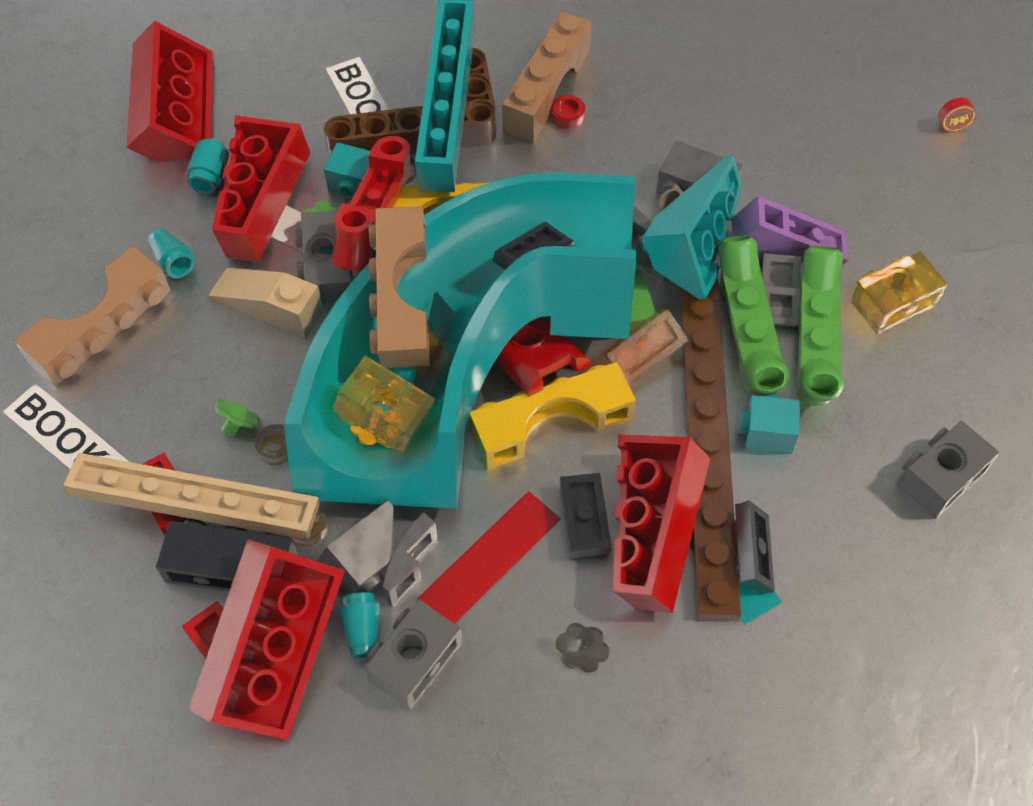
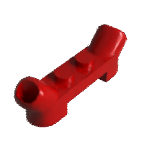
[332,136,416,272]

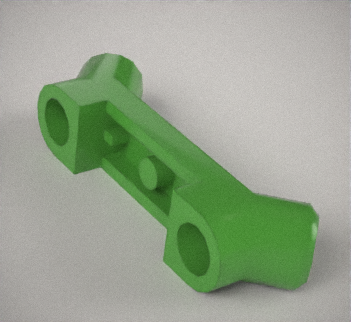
[718,236,789,396]
[796,246,844,406]

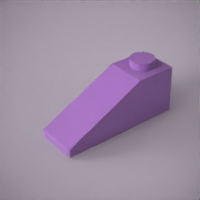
[732,195,849,264]

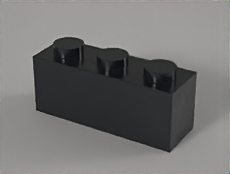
[156,519,298,592]

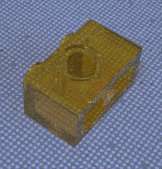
[851,251,948,335]
[333,356,435,453]

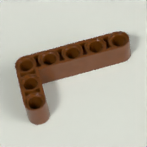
[324,48,496,156]

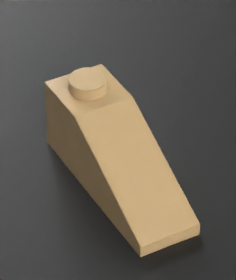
[208,268,324,340]

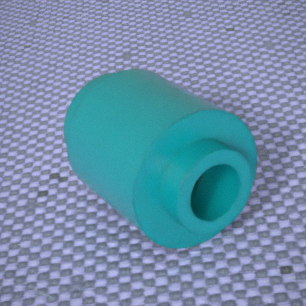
[186,139,230,194]

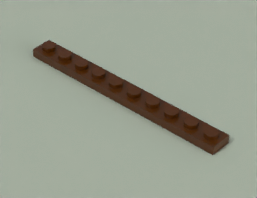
[679,277,741,621]

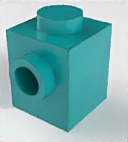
[323,143,370,199]
[738,394,800,454]

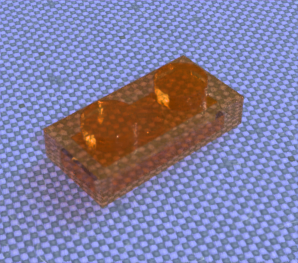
[602,308,688,385]

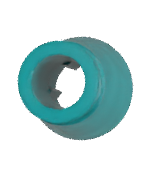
[148,228,194,278]
[337,593,380,658]

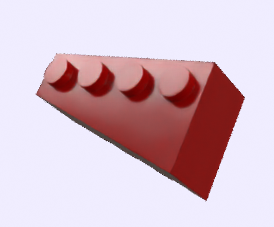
[212,115,311,263]
[613,434,710,613]

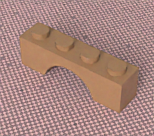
[502,11,592,144]
[369,206,430,368]
[14,245,171,386]

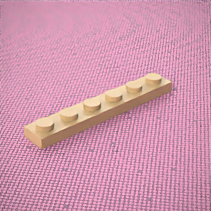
[63,453,319,540]

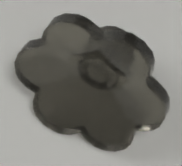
[555,623,610,672]

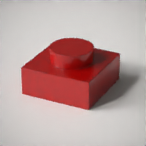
[182,600,224,659]

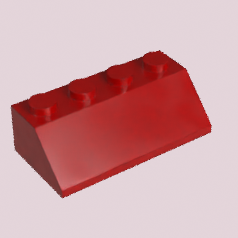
[126,20,213,162]
[189,539,345,740]

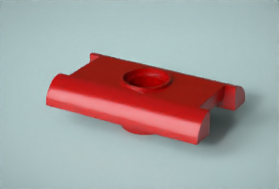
[495,316,592,397]

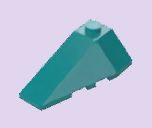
[643,155,742,299]

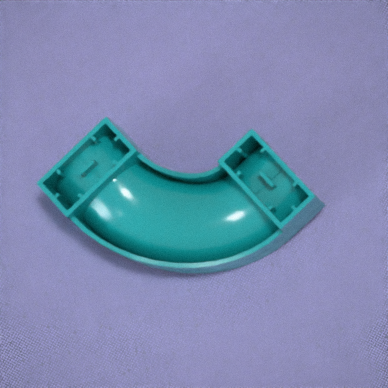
[284,173,636,509]

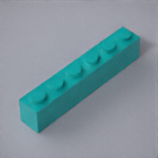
[415,0,475,192]

